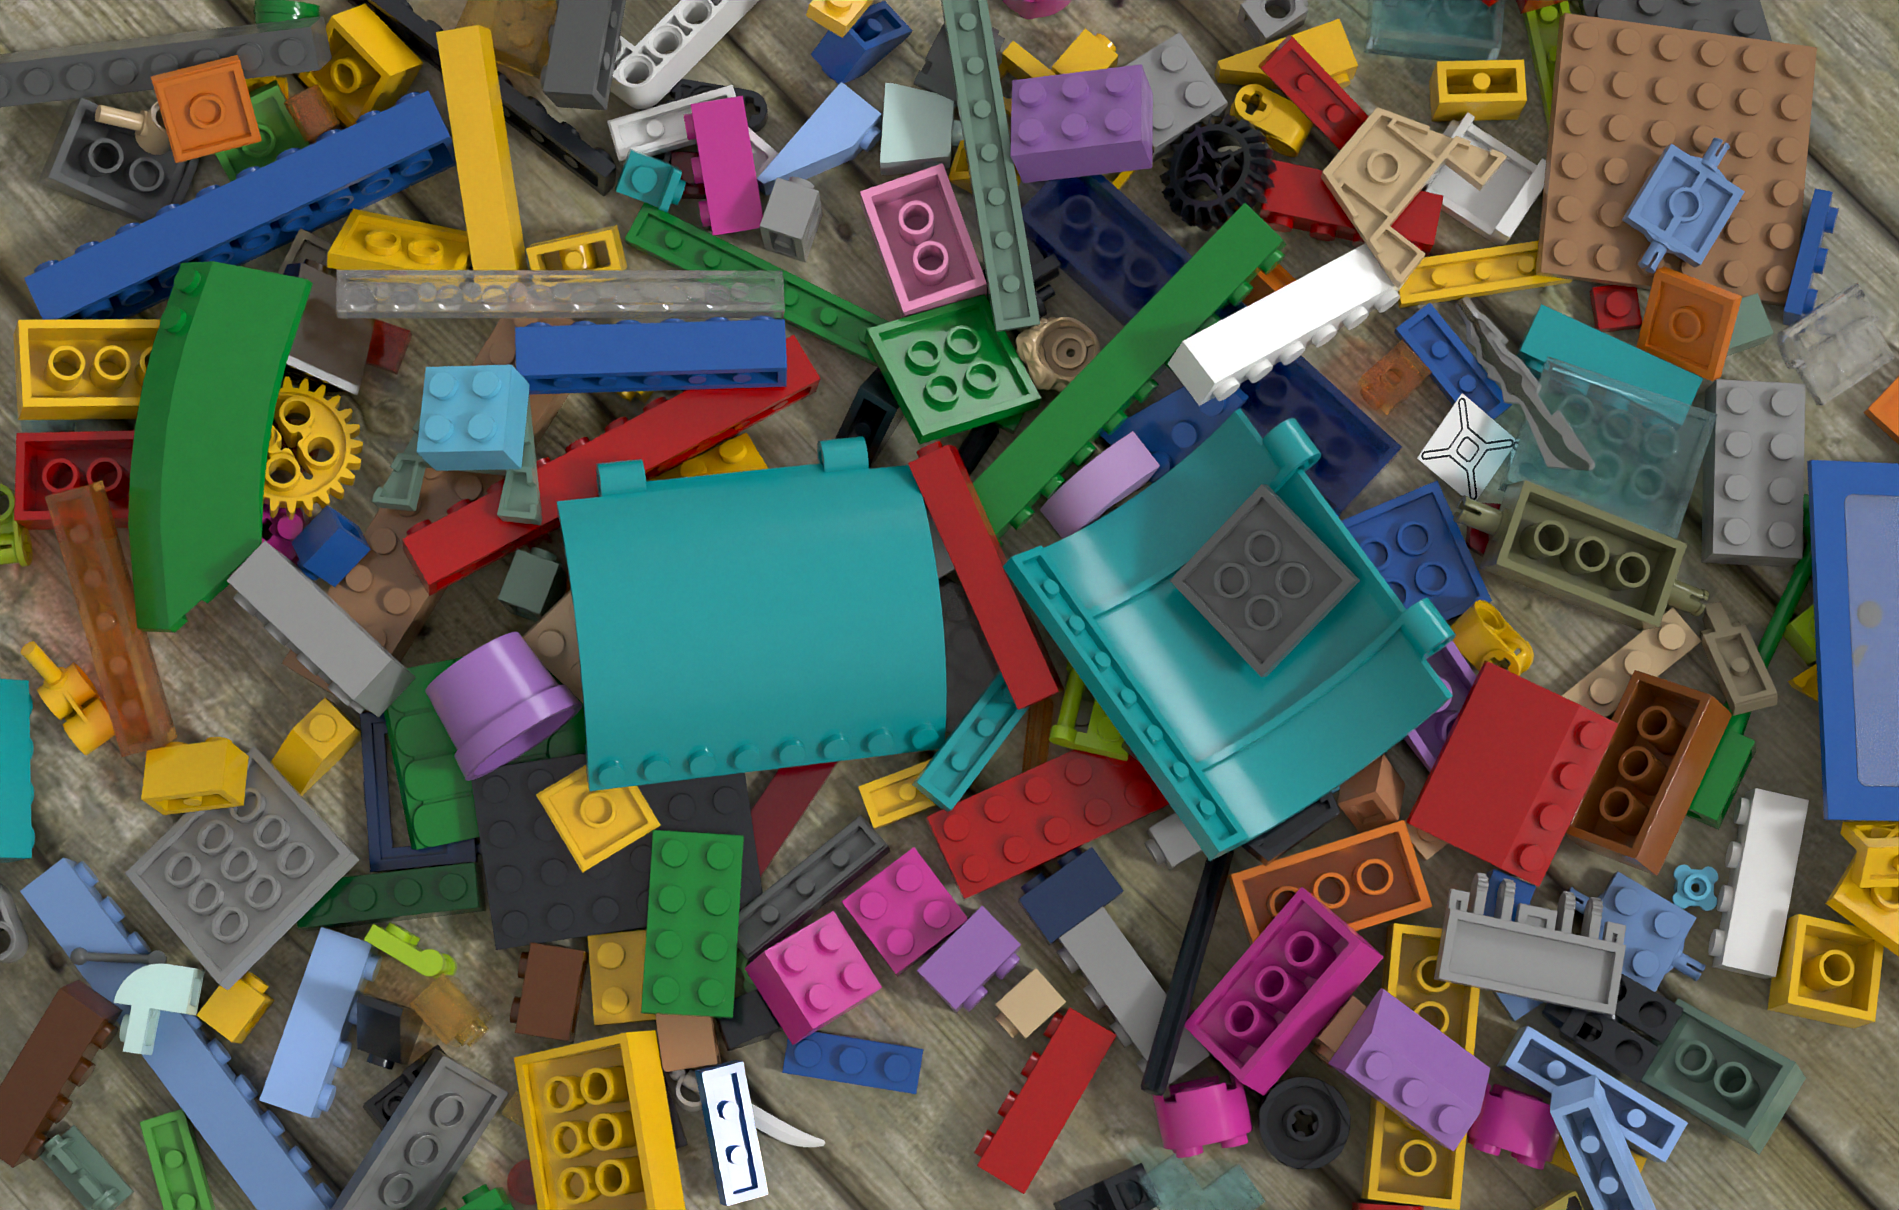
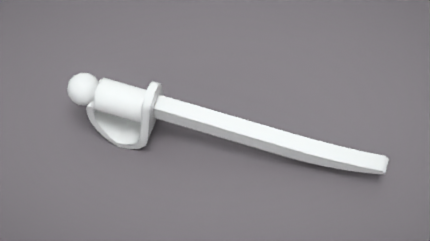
[669,1069,825,1147]

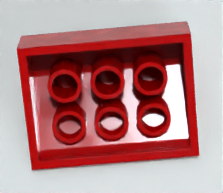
[1406,660,1618,887]

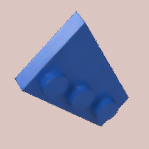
[1101,386,1249,484]

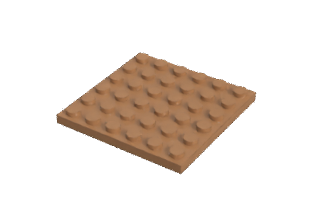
[1535,13,1817,307]

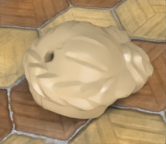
[1016,317,1101,392]

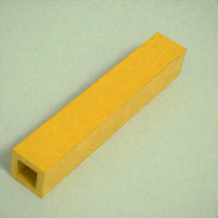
[436,25,531,302]

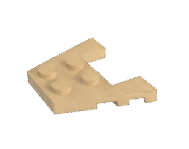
[1321,107,1507,288]

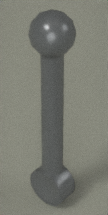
[70,947,167,965]

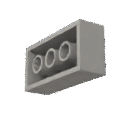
[1701,379,1805,567]
[227,541,416,717]

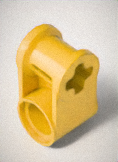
[1229,84,1314,157]
[1450,600,1534,676]

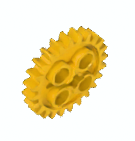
[263,376,363,520]

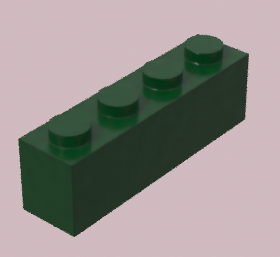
[297,862,486,931]

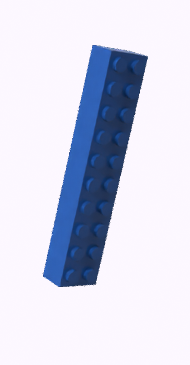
[24,91,457,320]

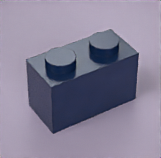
[1018,847,1124,946]

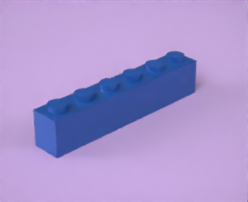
[515,316,787,395]

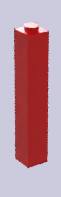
[908,441,1065,710]

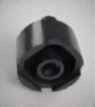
[1254,1077,1351,1169]

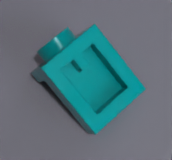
[615,149,686,213]

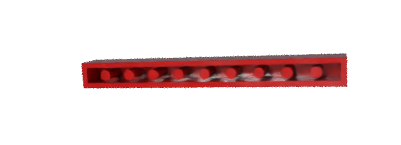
[402,334,820,596]

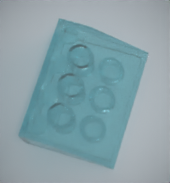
[1498,356,1718,539]

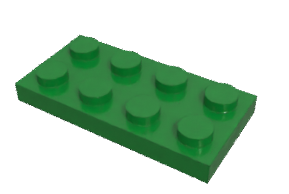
[641,830,744,1018]

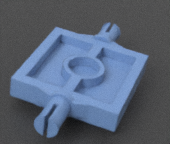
[1622,138,1745,273]
[1567,871,1706,992]

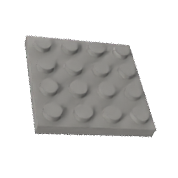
[125,746,360,990]

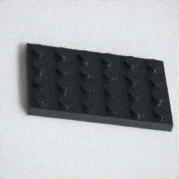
[471,753,763,950]

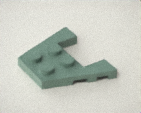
[372,396,542,525]

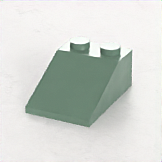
[1641,998,1806,1155]

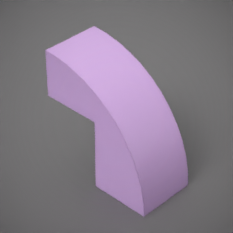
[1040,431,1160,539]

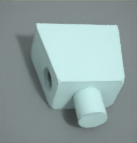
[880,83,963,175]

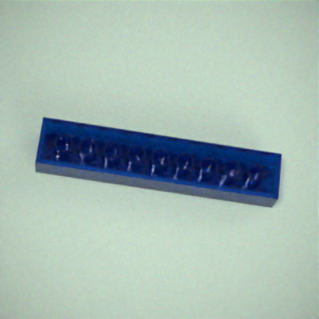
[1021,174,1402,517]

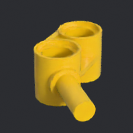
[21,641,124,756]

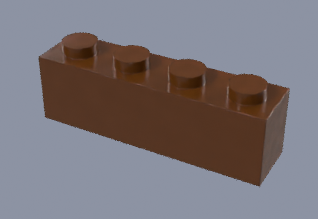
[0,980,123,1168]

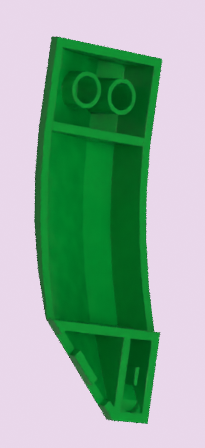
[128,261,313,633]

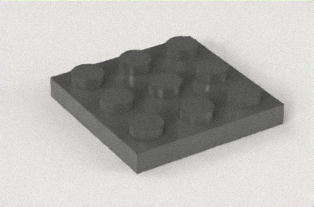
[1170,484,1360,677]

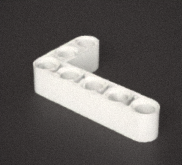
[555,0,759,110]

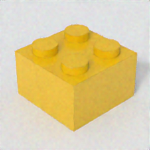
[1767,914,1884,1029]

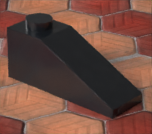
[357,993,426,1070]

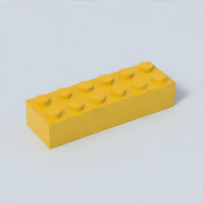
[1361,923,1480,1210]

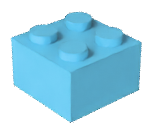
[417,365,530,471]

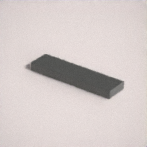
[737,815,890,963]

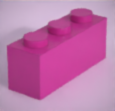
[683,95,763,236]

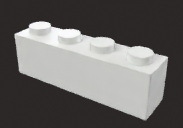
[1708,788,1809,979]

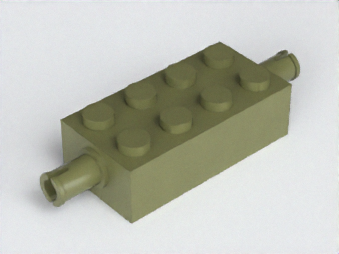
[1453,480,1709,631]

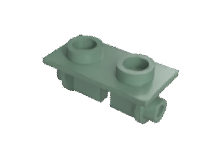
[39,1125,134,1210]

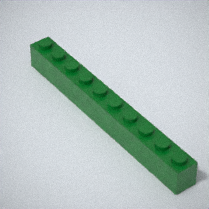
[973,203,1286,548]

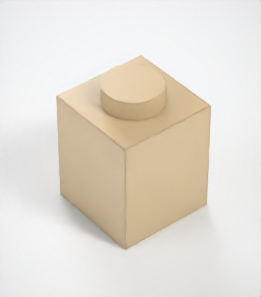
[995,968,1066,1039]

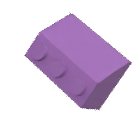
[1328,988,1491,1152]

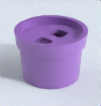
[425,632,582,781]

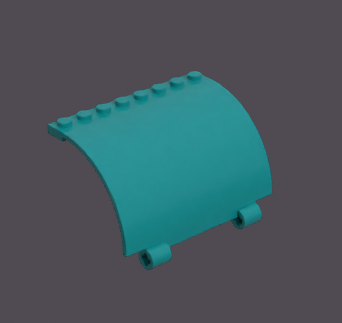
[1003,409,1456,861]
[557,436,947,791]

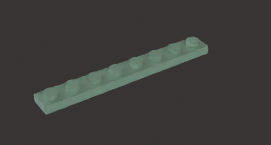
[941,0,1040,333]

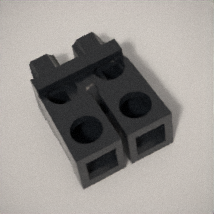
[1542,974,1684,1088]

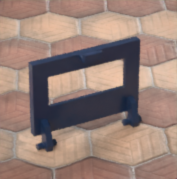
[360,712,482,873]

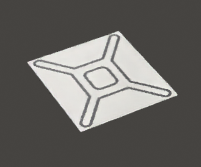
[1417,393,1517,501]

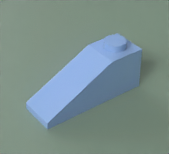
[757,82,882,196]

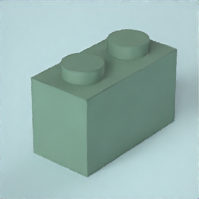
[498,547,567,623]

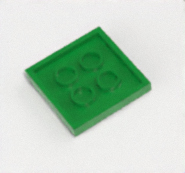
[864,294,1041,445]

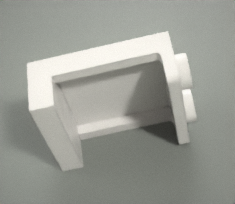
[1421,112,1546,246]

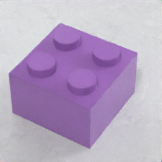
[917,906,1021,1013]

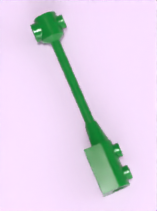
[1686,494,1812,830]

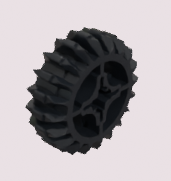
[1159,114,1277,232]

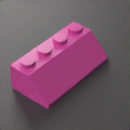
[1184,887,1383,1096]

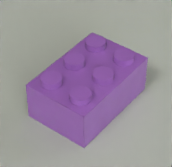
[1010,64,1153,183]

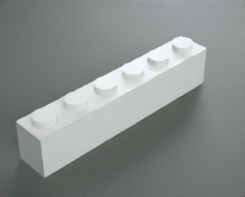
[1168,243,1408,406]

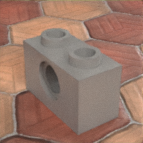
[760,177,823,263]

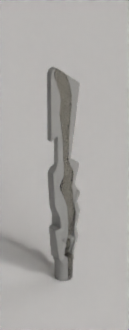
[1455,297,1595,471]

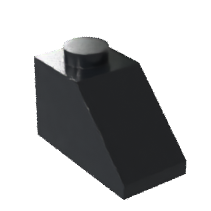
[835,366,904,469]

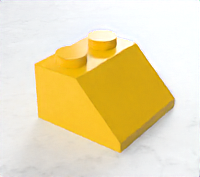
[298,3,423,127]

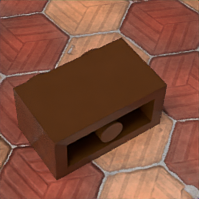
[510,943,589,1042]

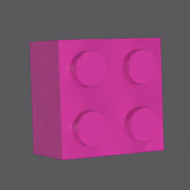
[842,847,968,977]
[745,911,882,1045]

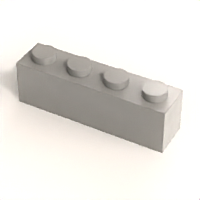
[1056,907,1210,1086]

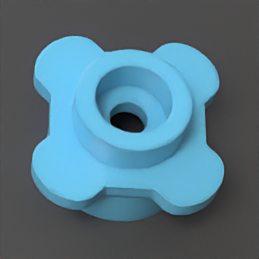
[1672,864,1718,911]

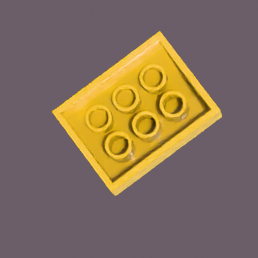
[514,1030,686,1210]

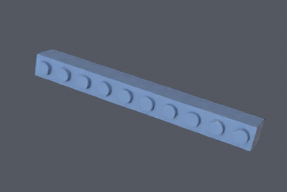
[20,858,337,1210]

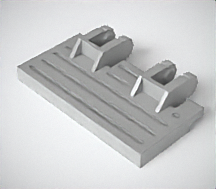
[1434,873,1626,1015]

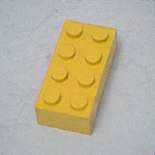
[13,319,160,420]

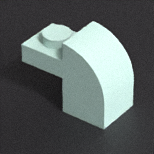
[113,963,205,1055]

